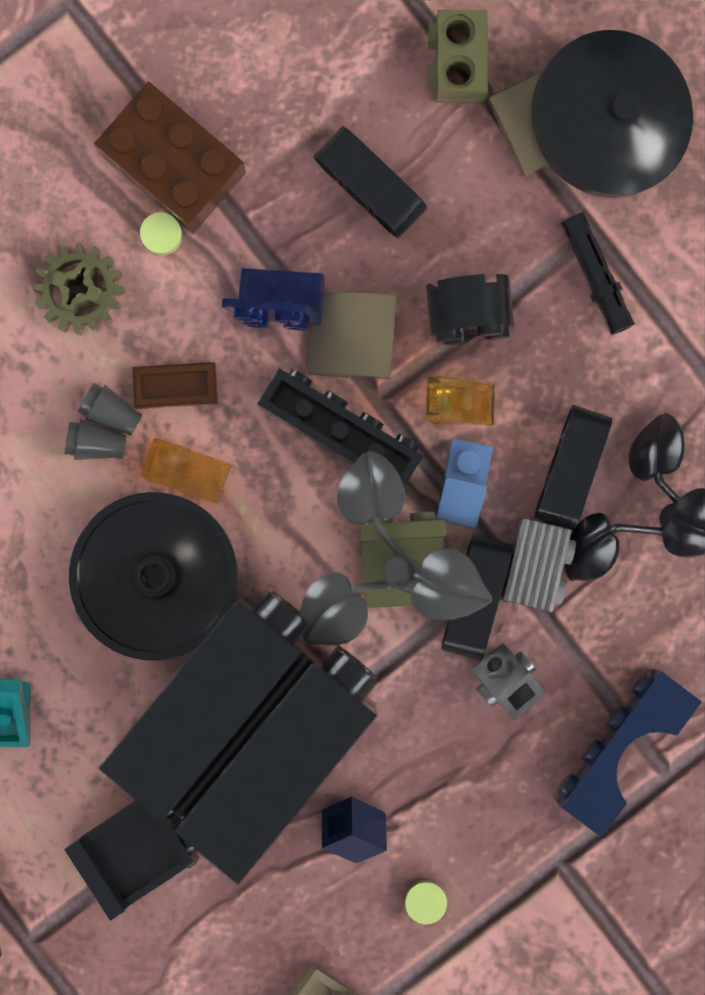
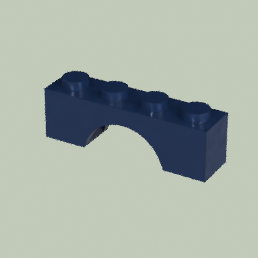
[557,669,702,838]

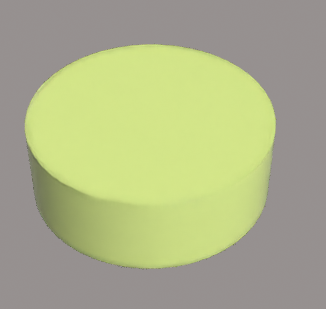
[140,212,183,256]
[405,880,447,924]

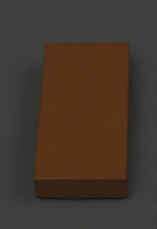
[132,362,218,409]

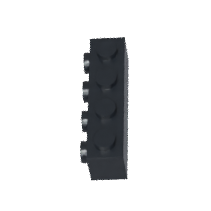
[257,368,423,487]

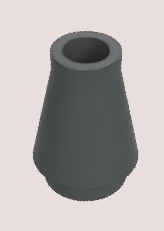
[77,383,142,436]
[64,419,127,460]

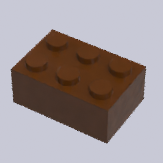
[94,81,246,234]

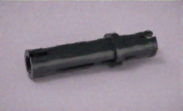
[560,212,635,336]

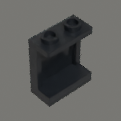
[64,800,199,921]

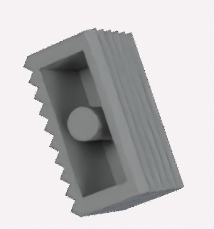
[501,519,576,612]

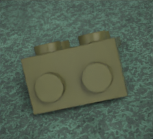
[360,512,446,608]

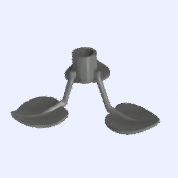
[300,451,492,645]

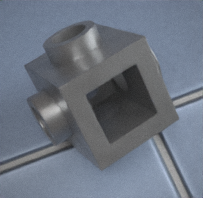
[471,643,546,720]

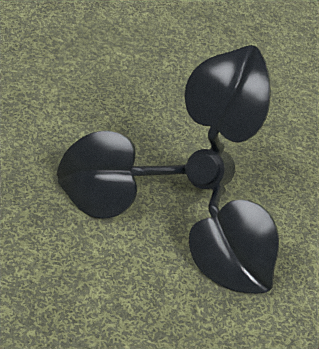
[565,413,705,582]

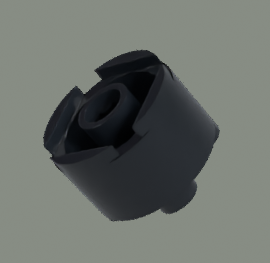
[426,274,514,345]

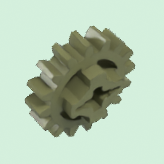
[33,243,125,335]

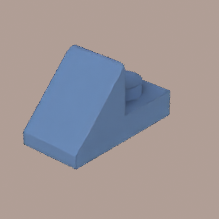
[435,439,493,528]

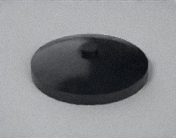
[532,30,693,198]
[69,492,238,660]

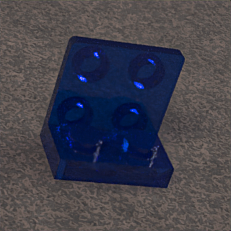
[222,268,325,331]

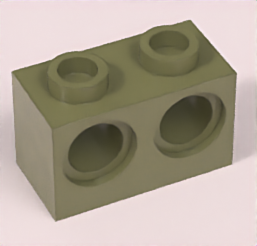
[428,10,488,103]

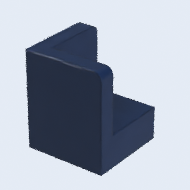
[321,797,387,863]

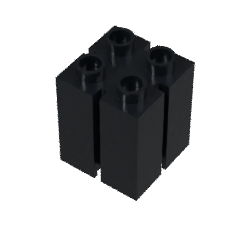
[98,591,378,885]

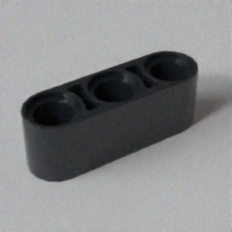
[313,126,428,238]
[534,404,613,531]
[441,534,514,661]

